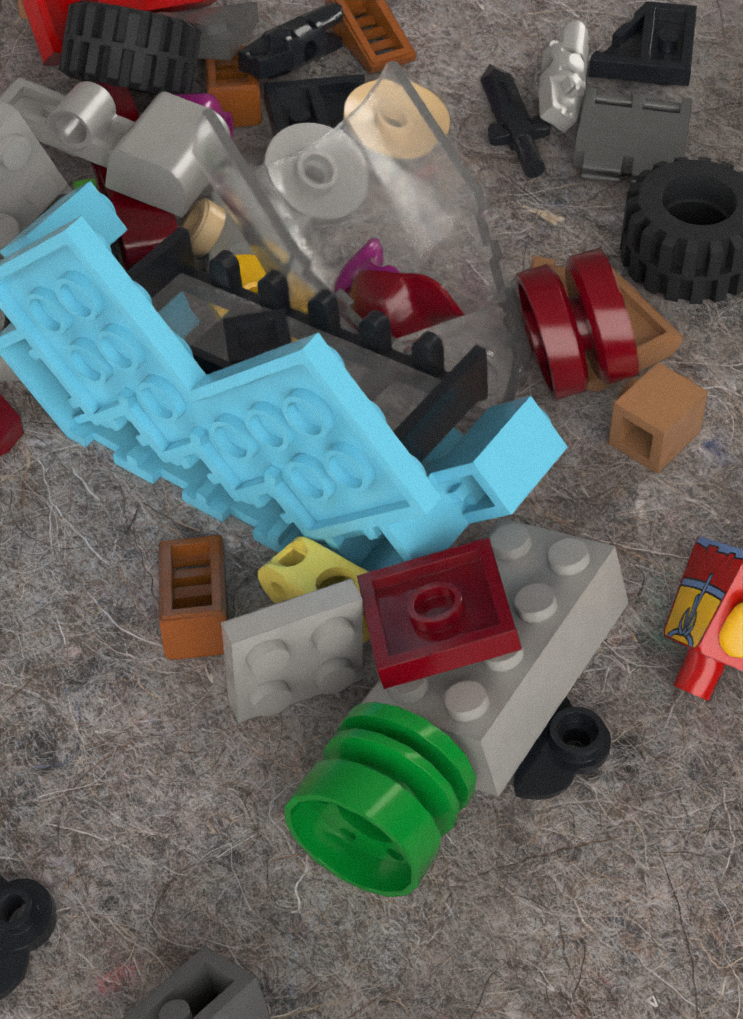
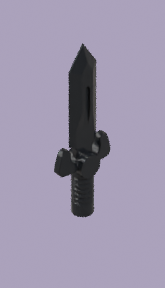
[480,64,551,178]

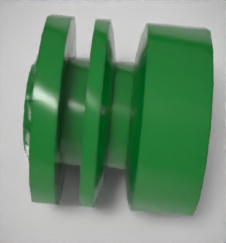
[284,701,476,897]

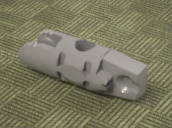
[538,19,589,133]

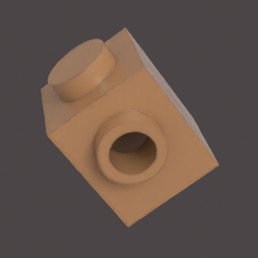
[608,362,708,474]

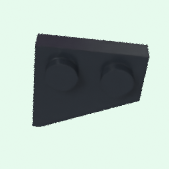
[589,1,697,86]
[264,74,365,136]

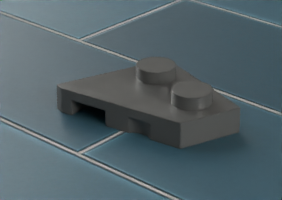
[157,2,259,60]

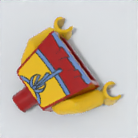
[664,536,743,701]

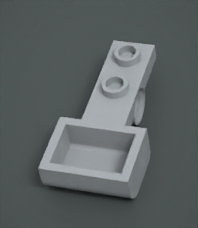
[0,77,231,217]

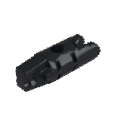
[238,2,343,79]

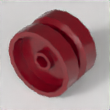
[515,247,639,401]

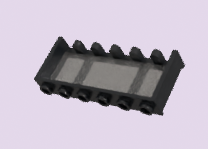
[127,226,488,462]

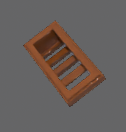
[325,0,417,74]
[205,45,262,127]
[159,535,229,660]

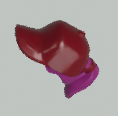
[334,237,466,350]

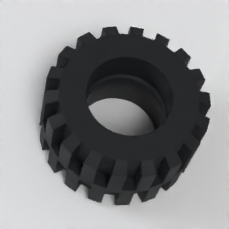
[59,1,202,95]
[620,157,743,304]

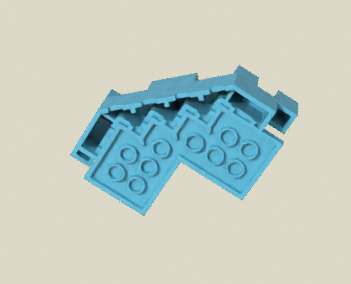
[0,181,568,572]

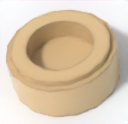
[181,198,226,258]

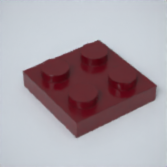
[357,537,522,689]

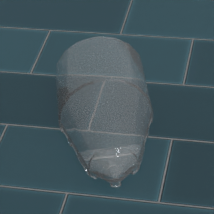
[192,60,531,423]

